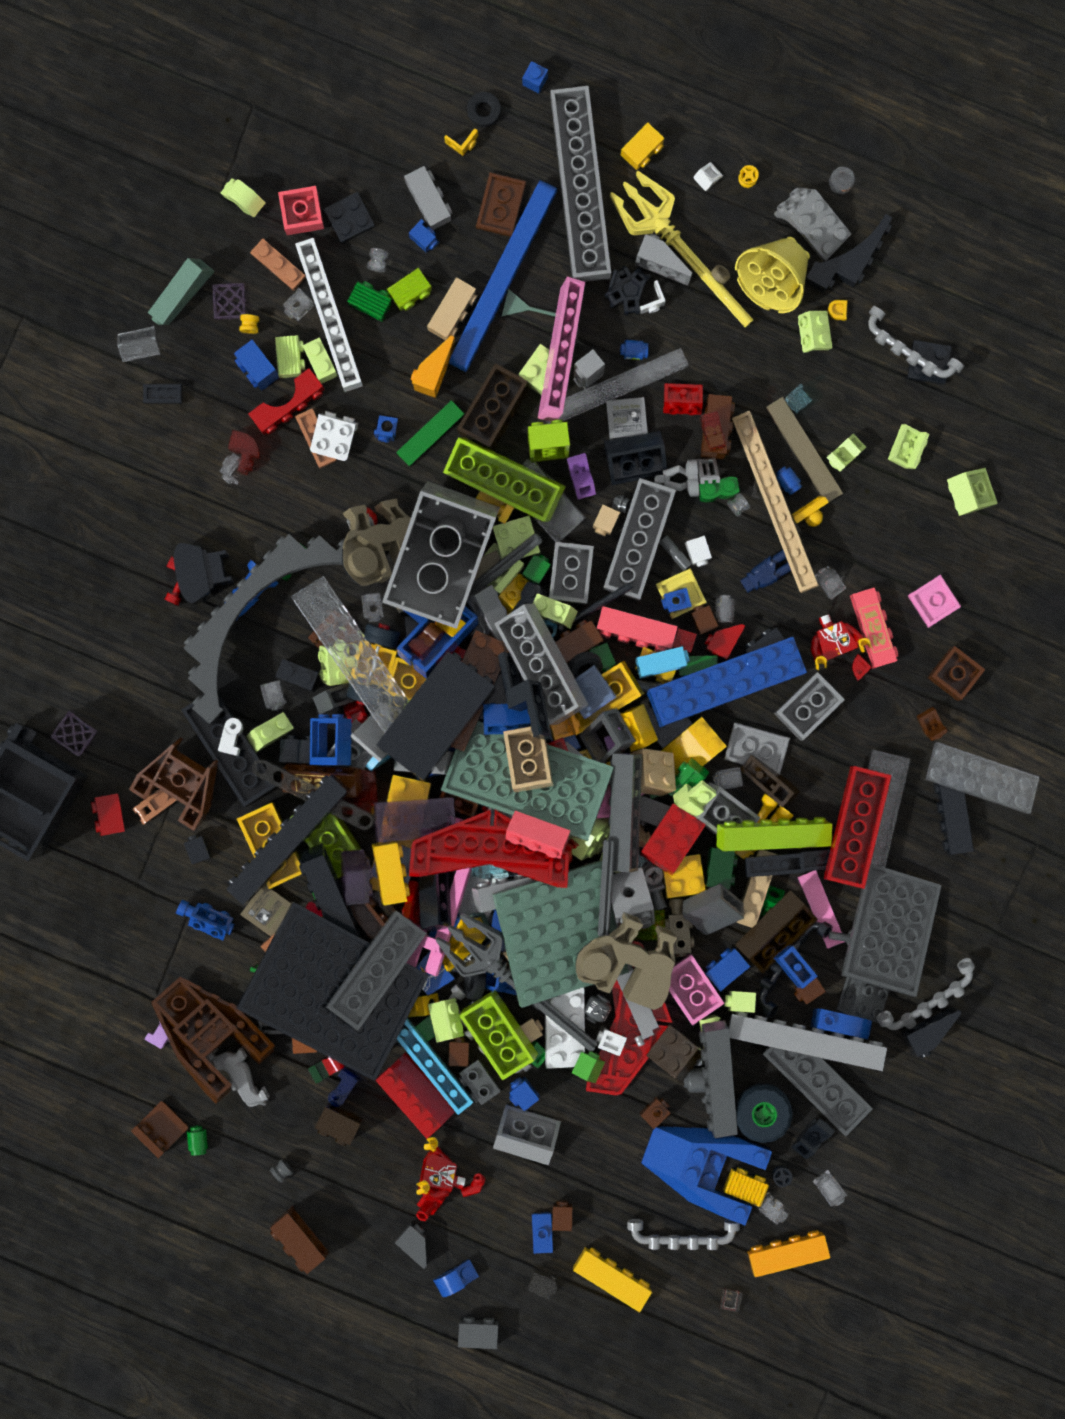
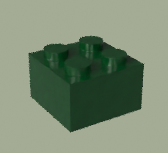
[704,847,738,890]

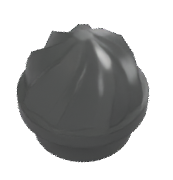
[612,495,631,514]

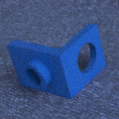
[374,415,398,443]

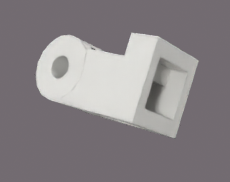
[218,718,243,756]

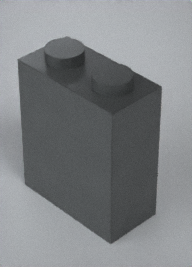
[682,883,744,935]

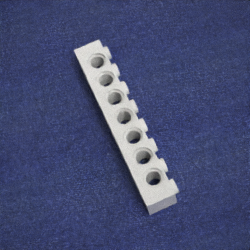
[295,238,363,392]

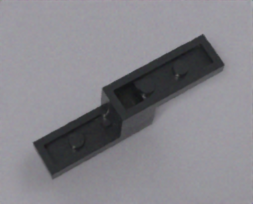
[498,652,552,740]
[745,849,830,877]

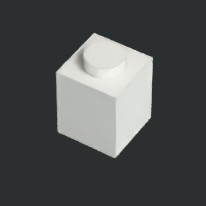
[685,536,712,567]

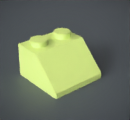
[947,468,998,516]

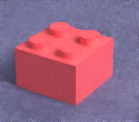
[278,186,324,235]

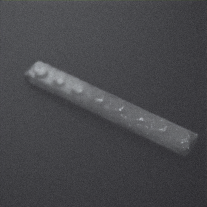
[547,348,688,424]

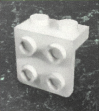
[310,411,359,461]

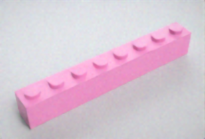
[538,277,585,422]

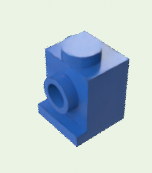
[409,219,439,253]
[661,588,692,614]

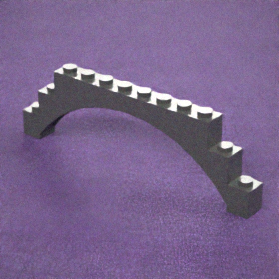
[184,534,345,725]

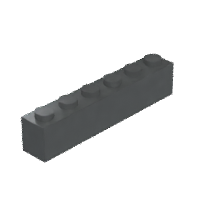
[608,753,642,873]
[699,1020,738,1138]

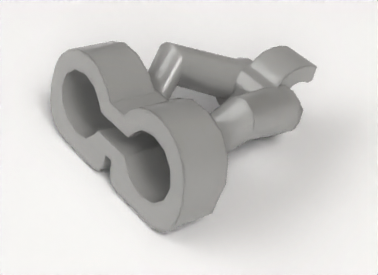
[654,459,699,497]

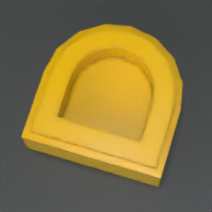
[827,300,847,321]

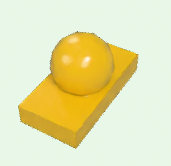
[791,496,829,527]

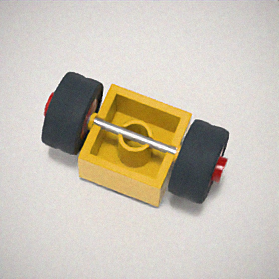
[347,623,400,706]

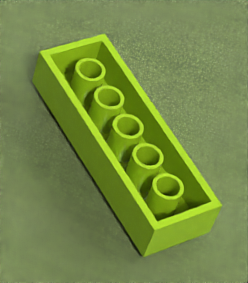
[443,437,566,522]

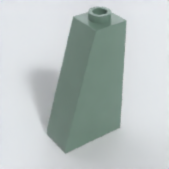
[148,258,215,325]

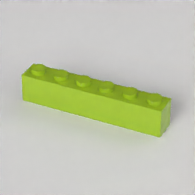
[716,817,832,851]

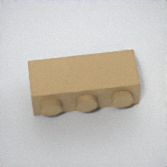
[427,277,478,340]

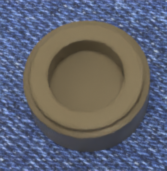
[711,265,730,284]

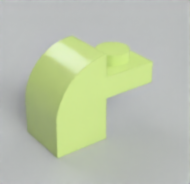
[221,179,265,217]
[827,434,866,472]
[673,780,717,817]

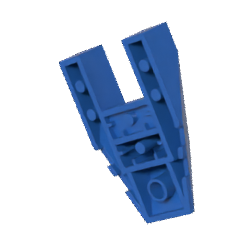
[641,1126,772,1225]

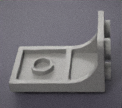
[774,187,851,261]

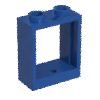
[310,714,352,765]

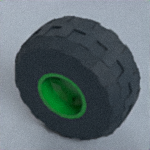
[735,1083,793,1143]

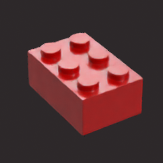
[640,803,706,876]

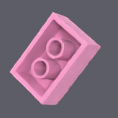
[669,954,725,1025]

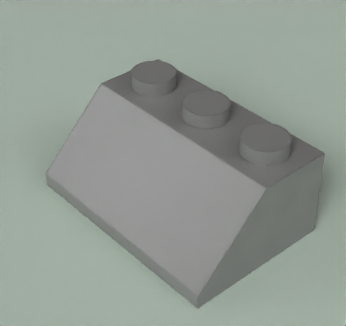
[493,1105,561,1165]

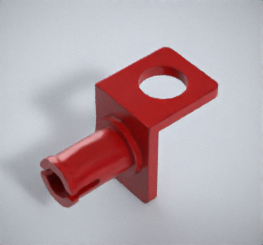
[416,1195,446,1221]

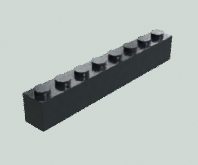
[226,774,351,905]

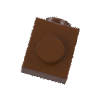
[916,707,948,741]

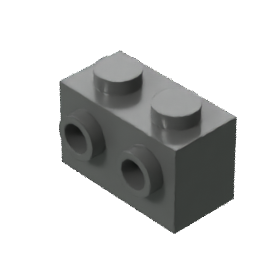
[459,1058,501,1105]

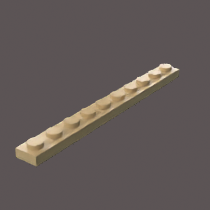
[732,411,819,593]

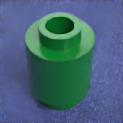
[187,1126,208,1156]

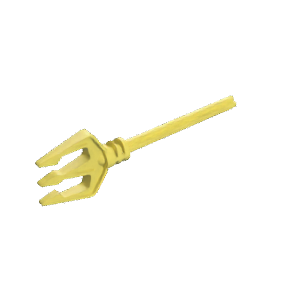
[610,171,753,327]

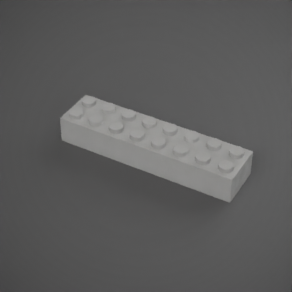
[728,1011,887,1071]

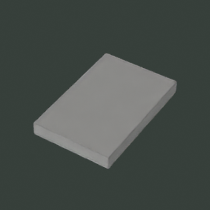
[724,722,790,774]

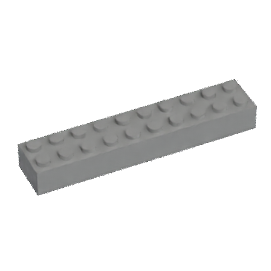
[550,86,611,282]

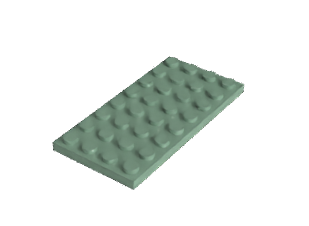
[441,721,614,841]

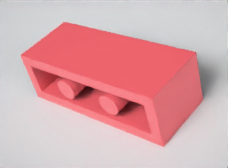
[506,811,570,859]

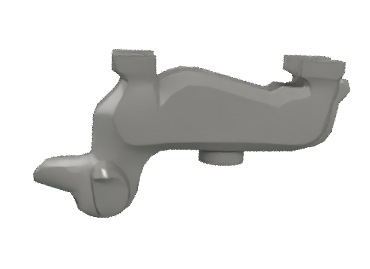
[206,1047,270,1107]

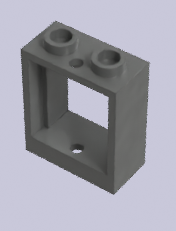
[579,708,635,764]

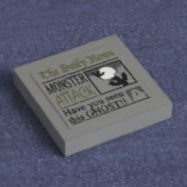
[606,397,648,440]

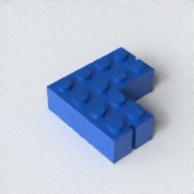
[397,606,478,679]

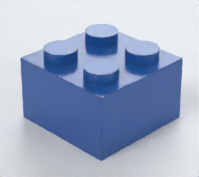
[234,340,280,391]

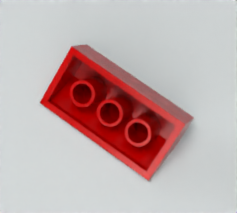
[375,1052,455,1139]

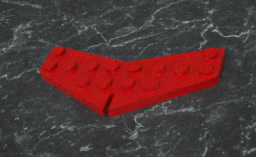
[409,809,569,888]
[586,941,672,1095]

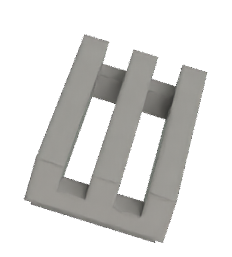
[697,458,720,484]

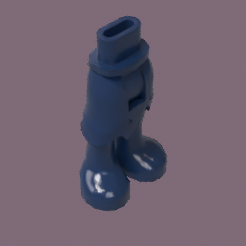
[740,549,791,593]

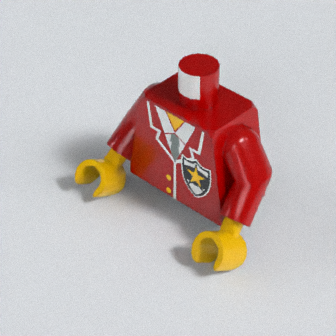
[811,614,871,670]
[417,1137,465,1201]

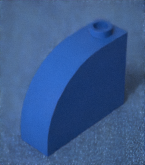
[810,1008,872,1040]

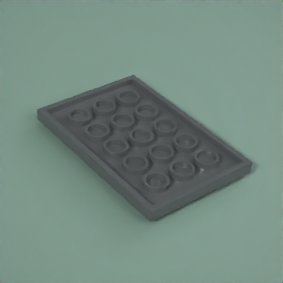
[841,864,942,997]

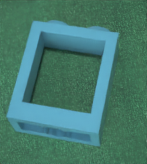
[635,646,689,679]

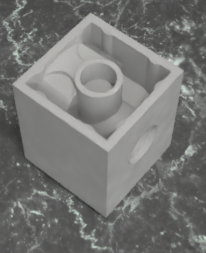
[611,867,655,929]

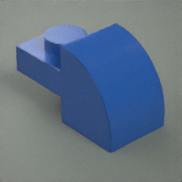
[433,1259,479,1297]

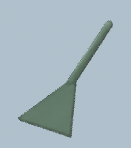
[502,289,556,317]

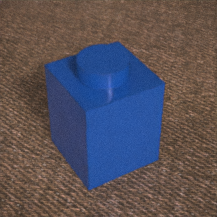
[522,61,548,93]

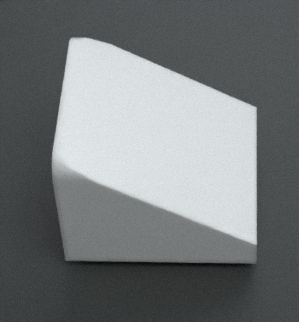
[694,162,723,191]

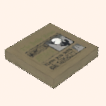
[240,884,291,936]

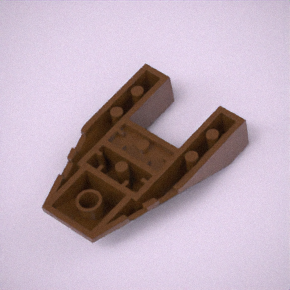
[151,977,275,1104]

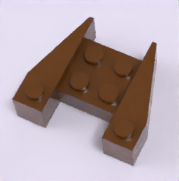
[129,737,218,831]

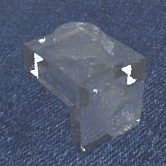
[219,453,242,485]

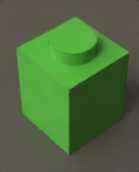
[572,1051,605,1083]

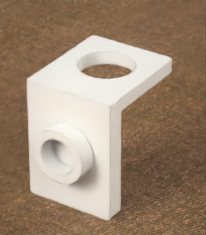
[640,280,665,314]

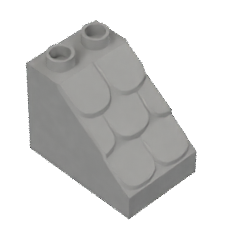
[382,481,500,629]

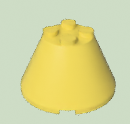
[735,237,810,313]

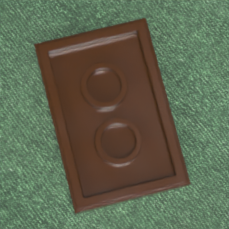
[476,172,526,237]

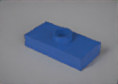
[532,1212,553,1254]

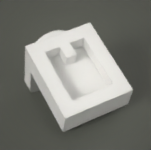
[596,1028,627,1056]

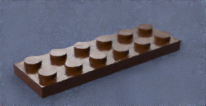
[451,630,509,752]

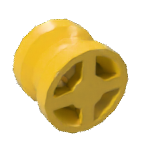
[738,165,759,188]
[239,314,259,334]

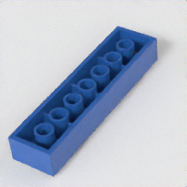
[646,637,807,727]

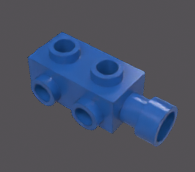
[176,900,235,940]

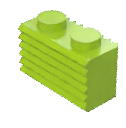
[387,268,432,311]

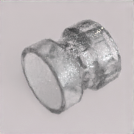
[367,248,389,272]

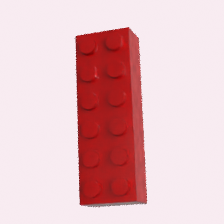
[824,766,892,889]

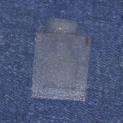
[815,566,846,599]

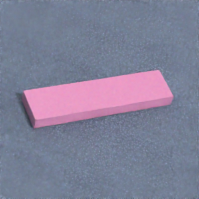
[797,870,845,949]

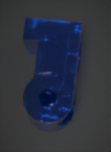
[328,1068,359,1107]

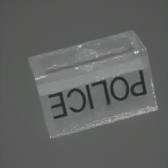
[117,326,160,362]

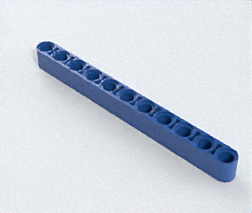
[449,180,557,372]

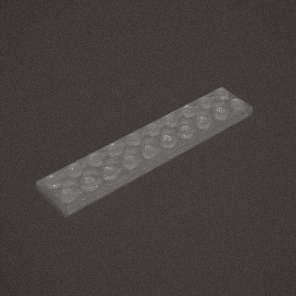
[291,576,409,734]

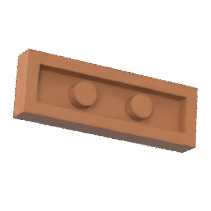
[250,239,306,291]
[295,409,337,469]

